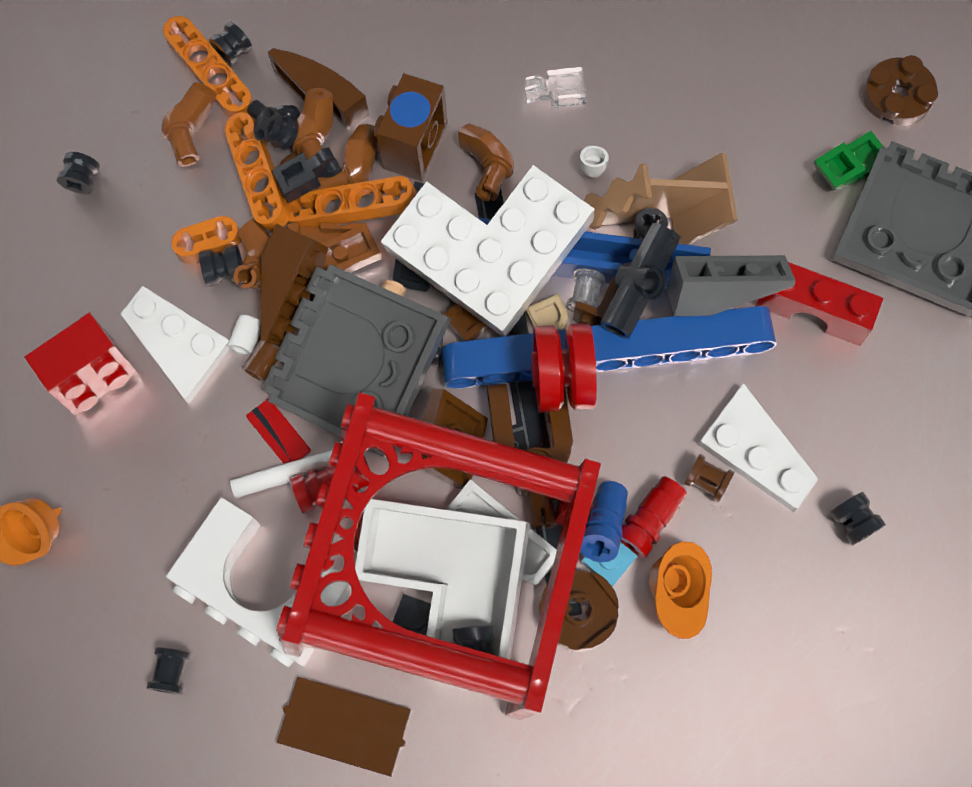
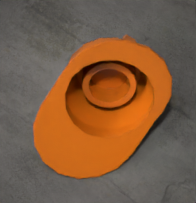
[0,497,63,566]
[649,541,712,639]

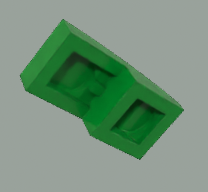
[813,131,886,191]

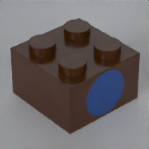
[374,73,448,182]

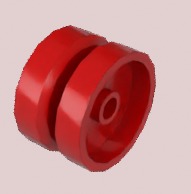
[531,323,597,413]

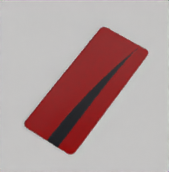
[246,399,311,464]

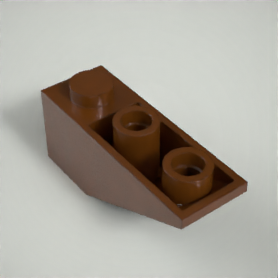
[261,223,329,347]

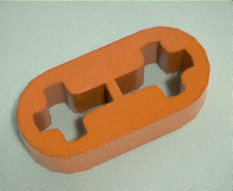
[171,216,241,264]

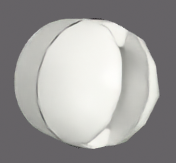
[579,146,609,178]

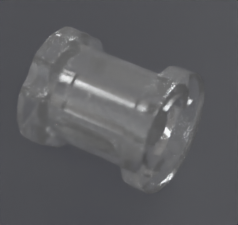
[566,268,605,313]

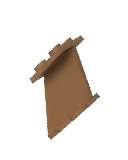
[584,153,738,245]

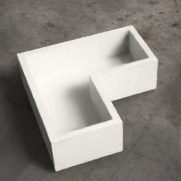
[381,165,595,337]
[355,499,530,660]

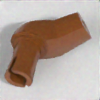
[161,82,217,167]
[292,88,333,159]
[458,123,514,202]
[317,124,378,189]
[233,219,270,289]

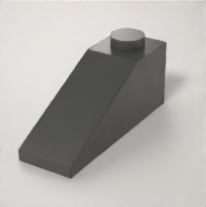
[666,255,796,316]

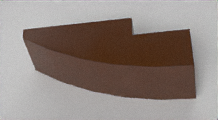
[268,48,369,130]

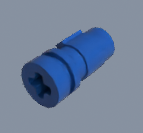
[580,481,628,563]

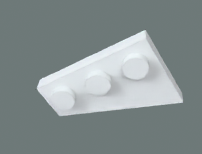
[120,286,230,404]
[698,383,818,512]
[446,479,557,585]

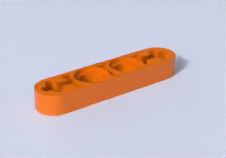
[163,16,253,118]
[225,112,290,232]
[286,176,418,227]

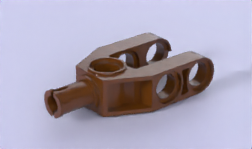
[487,383,573,530]

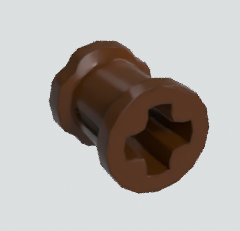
[684,454,735,503]

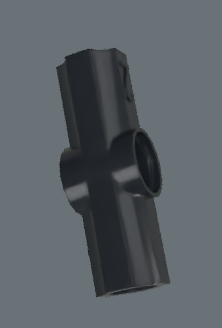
[600,223,681,339]

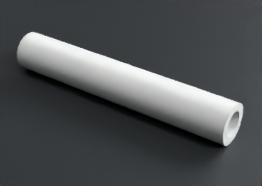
[230,450,332,498]

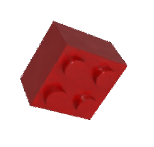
[24,312,137,415]

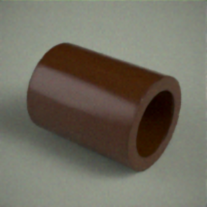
[242,340,278,382]

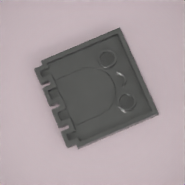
[832,141,972,318]
[261,264,451,458]

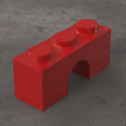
[755,262,884,346]

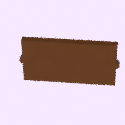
[277,677,411,777]

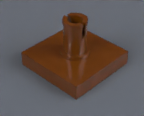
[422,388,488,489]

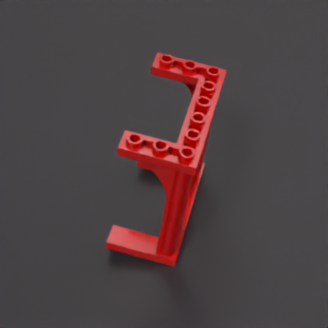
[276,392,601,720]

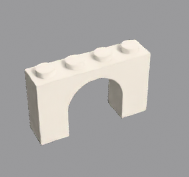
[166,497,352,667]

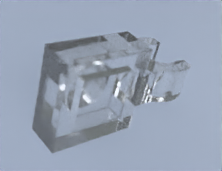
[524,67,587,108]

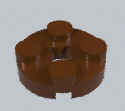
[863,55,938,126]
[538,570,619,652]

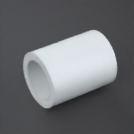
[227,315,261,356]

